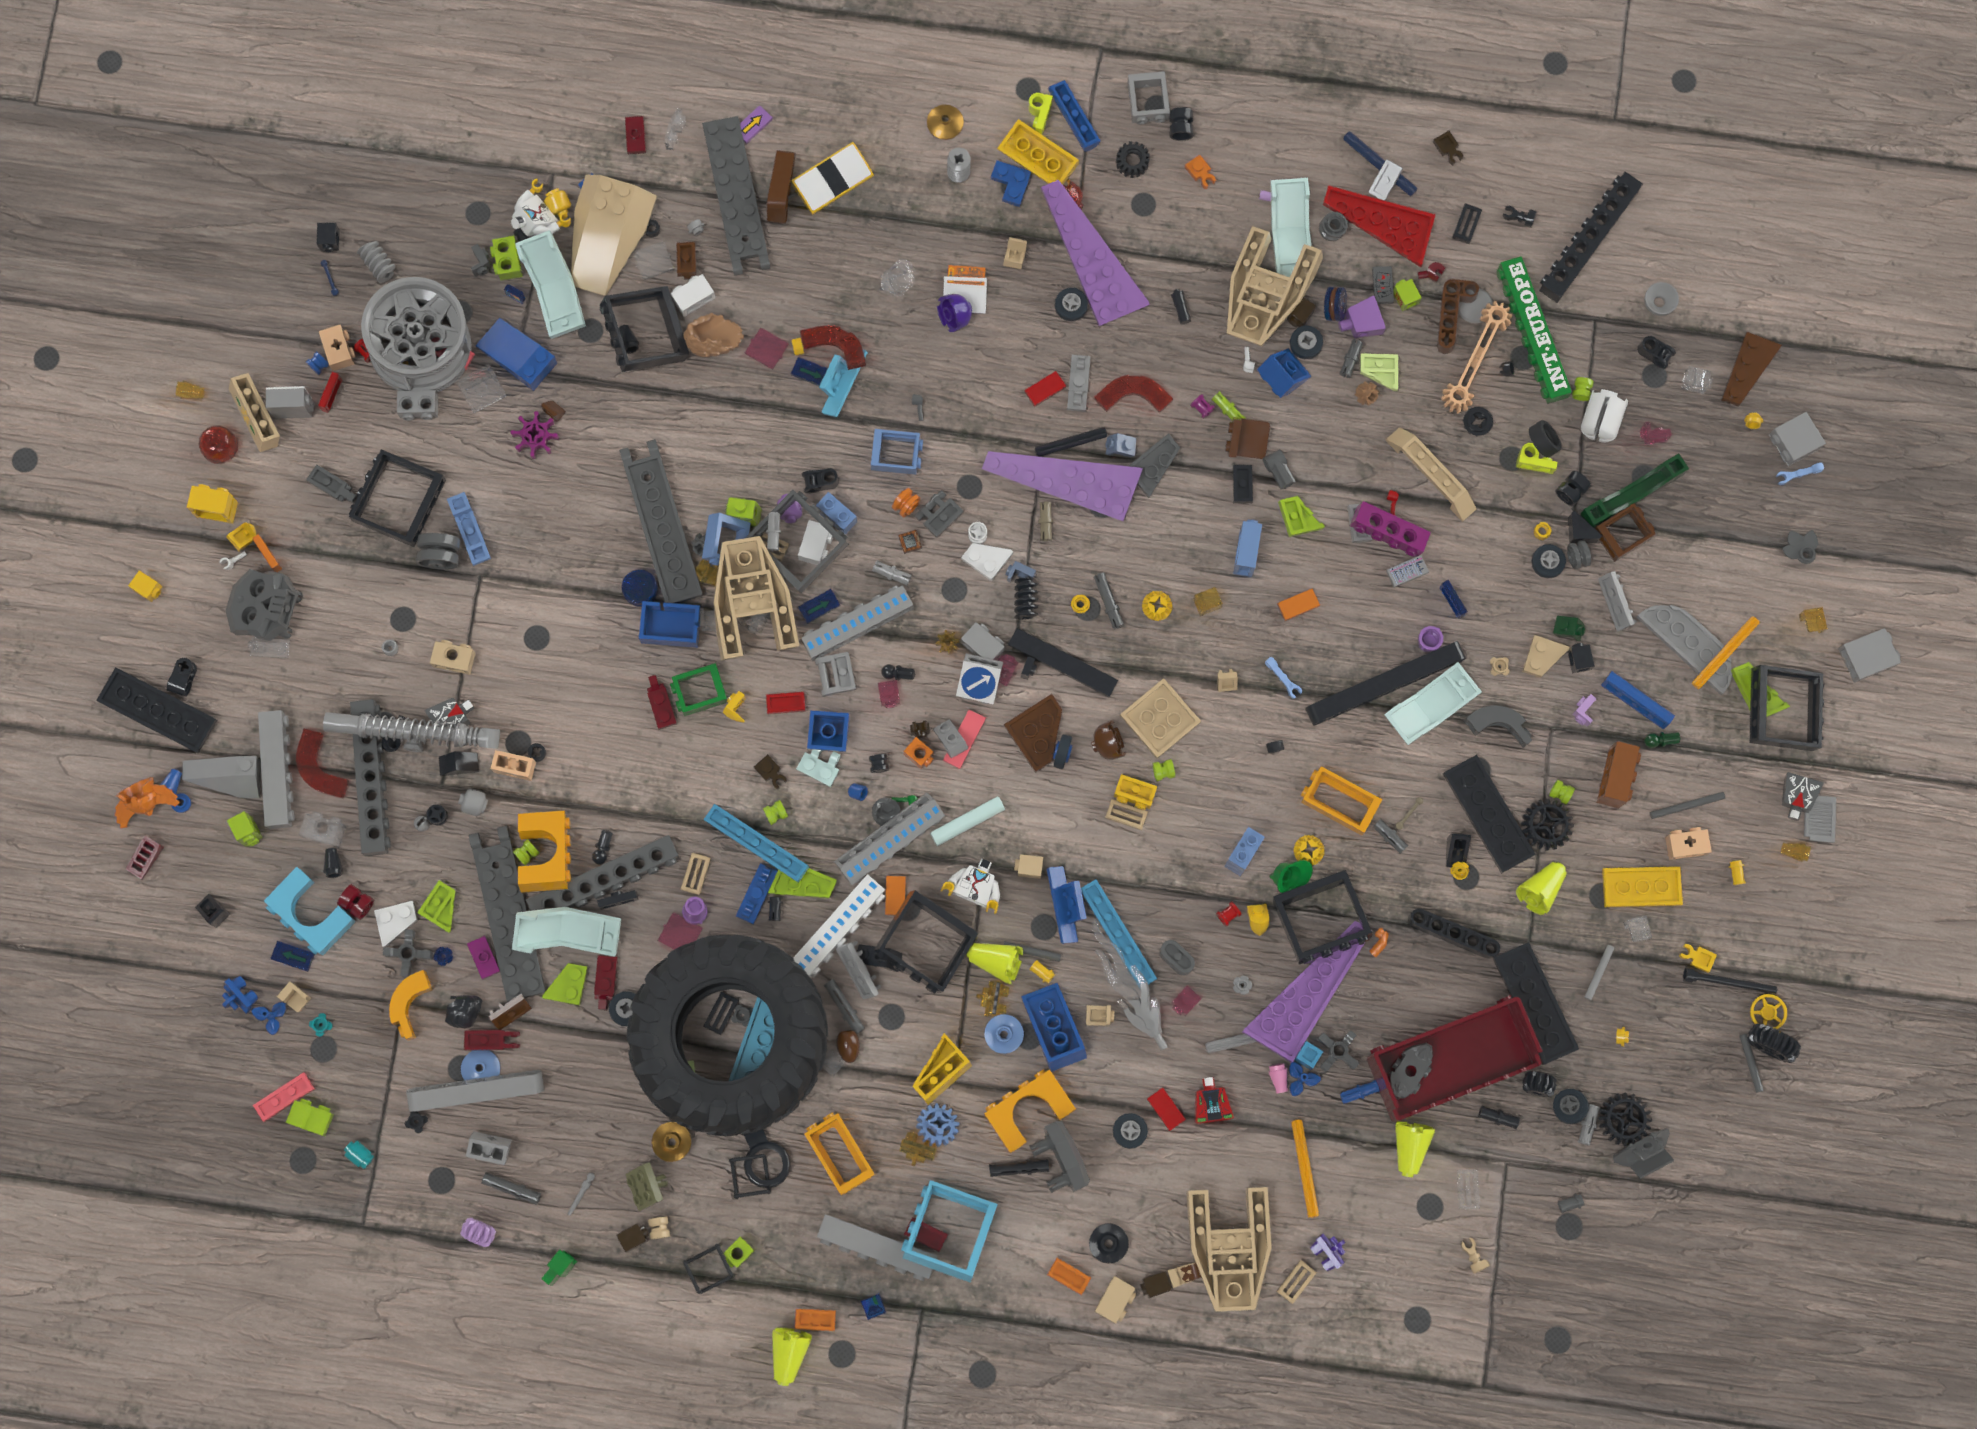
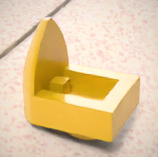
[226,522,256,551]
[723,691,746,723]
[1247,904,1269,936]

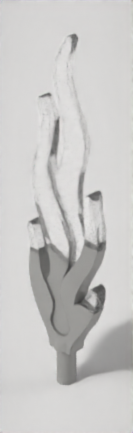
[1093,919,1168,1051]

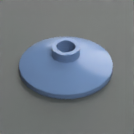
[984,1014,1024,1054]
[461,1050,501,1080]

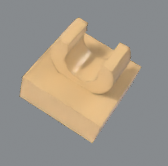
[1217,669,1238,692]

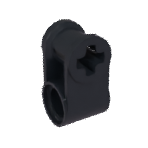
[1637,336,1676,369]
[802,468,839,493]
[166,658,197,697]

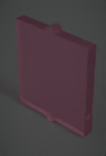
[745,328,789,370]
[657,913,703,949]

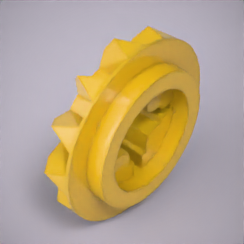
[1142,591,1172,621]
[1293,835,1324,866]

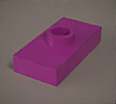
[467,936,500,980]

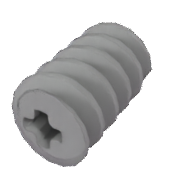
[947,148,970,183]
[357,241,396,283]

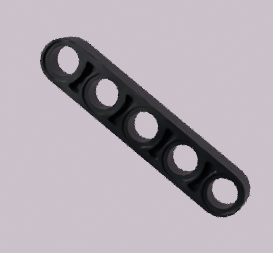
[1408,909,1501,959]

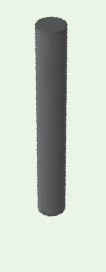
[1004,941,1061,962]
[1739,1034,1764,1093]

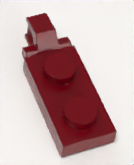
[647,675,677,730]
[594,955,618,1011]

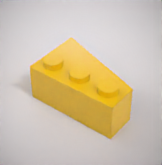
[913,1033,972,1105]

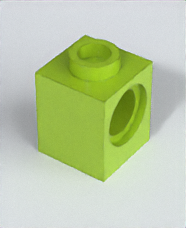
[723,1237,755,1268]

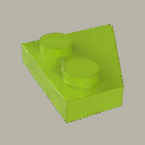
[1278,496,1324,537]
[417,880,456,933]
[542,963,588,1006]

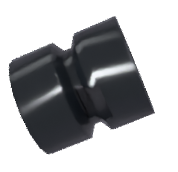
[1169,107,1193,141]
[1555,470,1591,506]

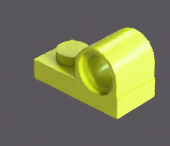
[1029,93,1053,135]
[1516,443,1557,474]

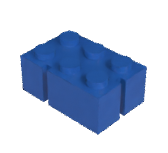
[639,601,702,648]

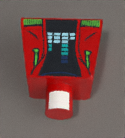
[1195,1077,1234,1124]

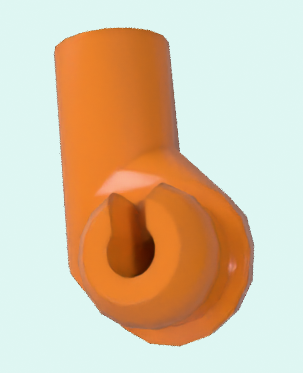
[1369,928,1389,957]

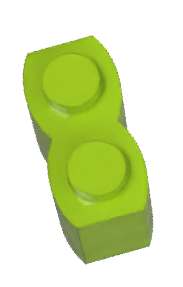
[286,1098,334,1137]

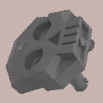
[225,569,303,641]
[1029,1121,1090,1193]

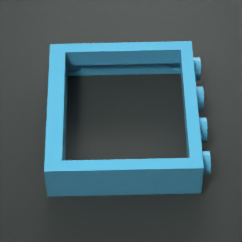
[901,1180,998,1282]

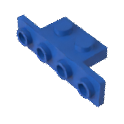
[1047,866,1087,944]

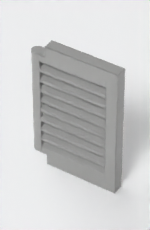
[1804,796,1836,843]

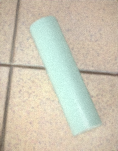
[930,796,1005,846]

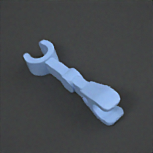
[1776,463,1824,485]
[1265,657,1302,699]

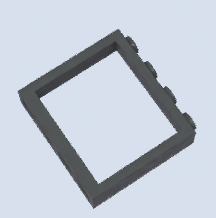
[746,489,849,593]

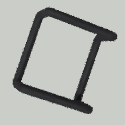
[729,1154,771,1199]
[683,1244,735,1294]

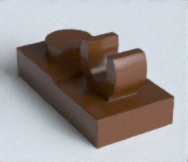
[676,242,696,280]
[489,994,532,1030]

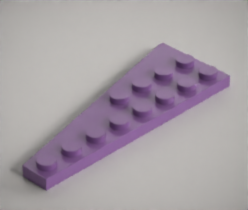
[1041,180,1150,326]
[982,451,1143,521]
[1242,921,1365,1063]

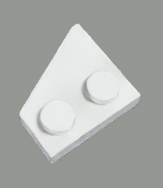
[961,543,1013,582]
[374,901,418,947]

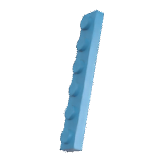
[703,804,809,883]
[1081,879,1157,989]

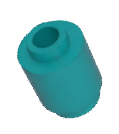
[344,1141,374,1169]

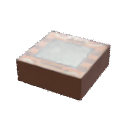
[898,530,922,554]

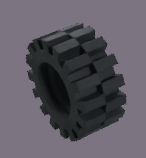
[1116,141,1150,178]

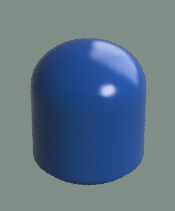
[848,783,868,801]

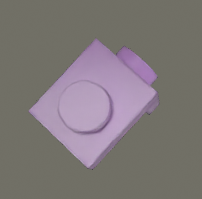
[1572,694,1596,726]

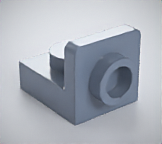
[1005,561,1036,583]

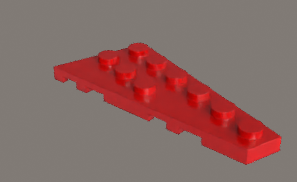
[1323,185,1436,268]

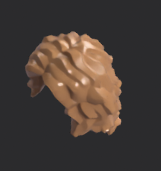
[684,312,744,357]

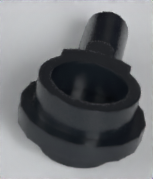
[382,715,406,752]

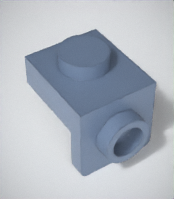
[1105,433,1136,457]

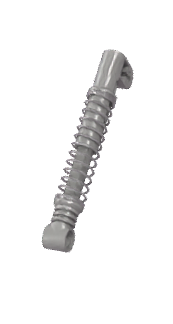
[323,712,500,749]

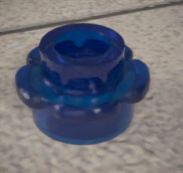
[434,947,453,966]

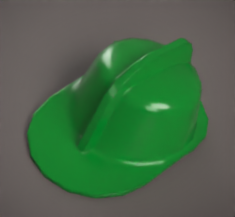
[1270,860,1313,893]

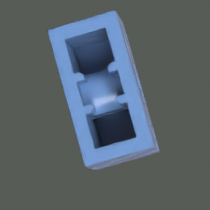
[816,492,857,535]

